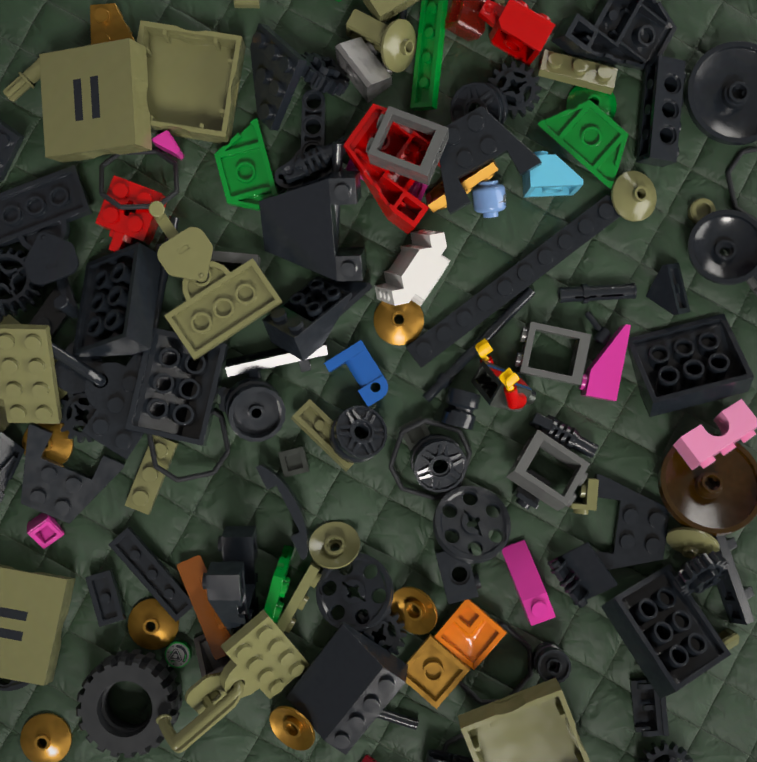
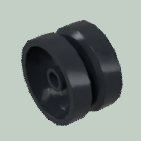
[224,378,286,442]

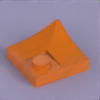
[434,599,507,670]

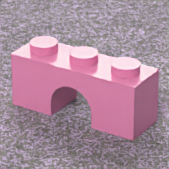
[673,399,757,470]

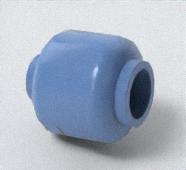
[472,180,506,218]

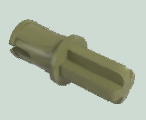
[3,58,41,102]

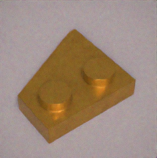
[90,3,135,45]

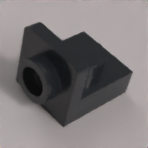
[512,468,551,510]

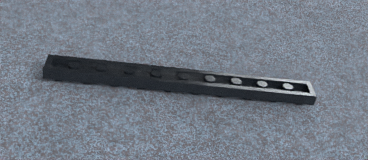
[406,194,620,368]

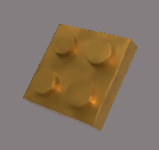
[406,634,470,709]

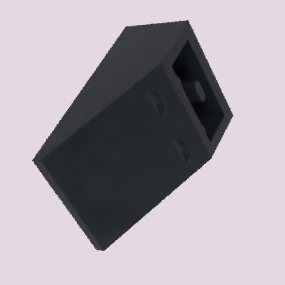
[262,276,352,361]

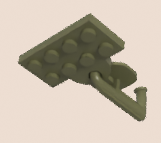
[149,201,282,360]
[0,324,62,424]
[156,609,310,753]

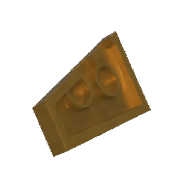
[425,160,499,213]

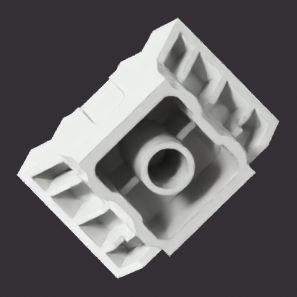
[374,229,451,306]

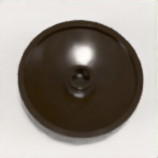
[658,433,757,536]

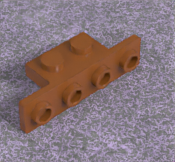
[177,555,231,660]

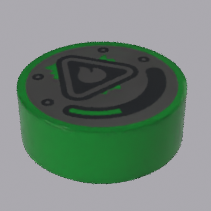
[165,640,192,668]

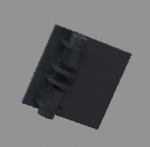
[547,542,618,608]

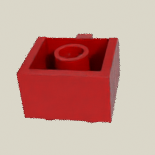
[478,0,556,67]
[95,175,167,252]

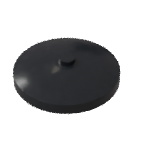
[685,41,757,145]

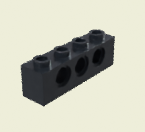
[636,55,686,167]

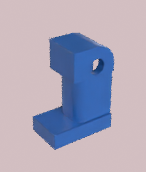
[324,340,388,407]

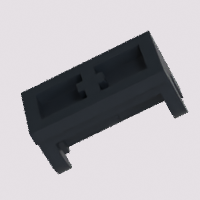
[630,678,669,737]

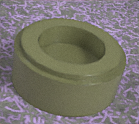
[688,198,716,224]

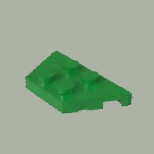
[538,100,628,189]
[214,118,278,211]
[264,545,294,623]

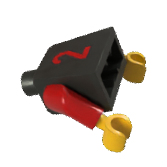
[471,339,536,412]

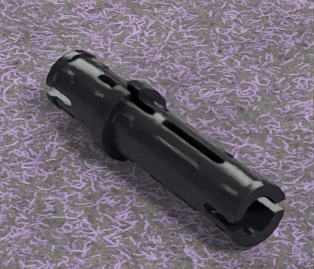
[557,283,637,304]

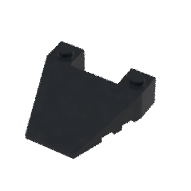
[551,0,677,71]
[259,171,367,281]
[202,526,259,636]

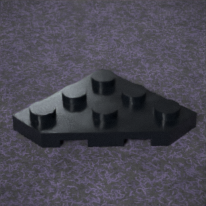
[250,23,307,131]

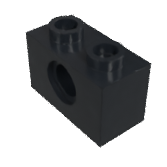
[434,548,481,604]

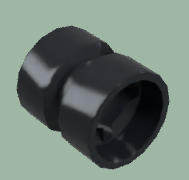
[441,387,481,430]
[532,642,571,683]

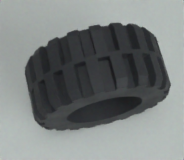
[76,649,183,758]

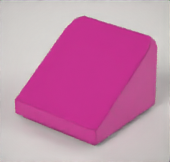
[151,130,184,160]
[27,513,65,549]

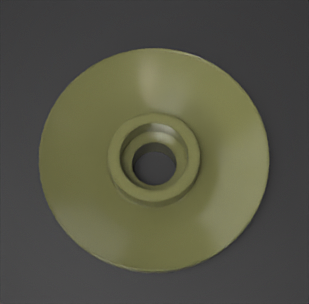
[381,19,416,73]
[611,171,657,222]
[309,522,360,569]
[666,527,720,559]

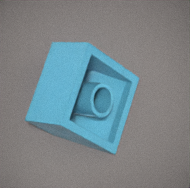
[522,151,583,198]

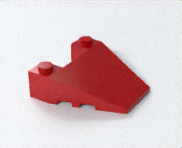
[343,104,441,234]

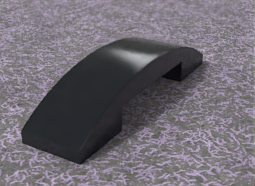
[256,464,309,560]

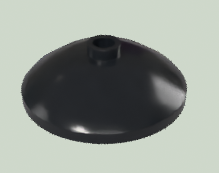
[687,210,757,285]

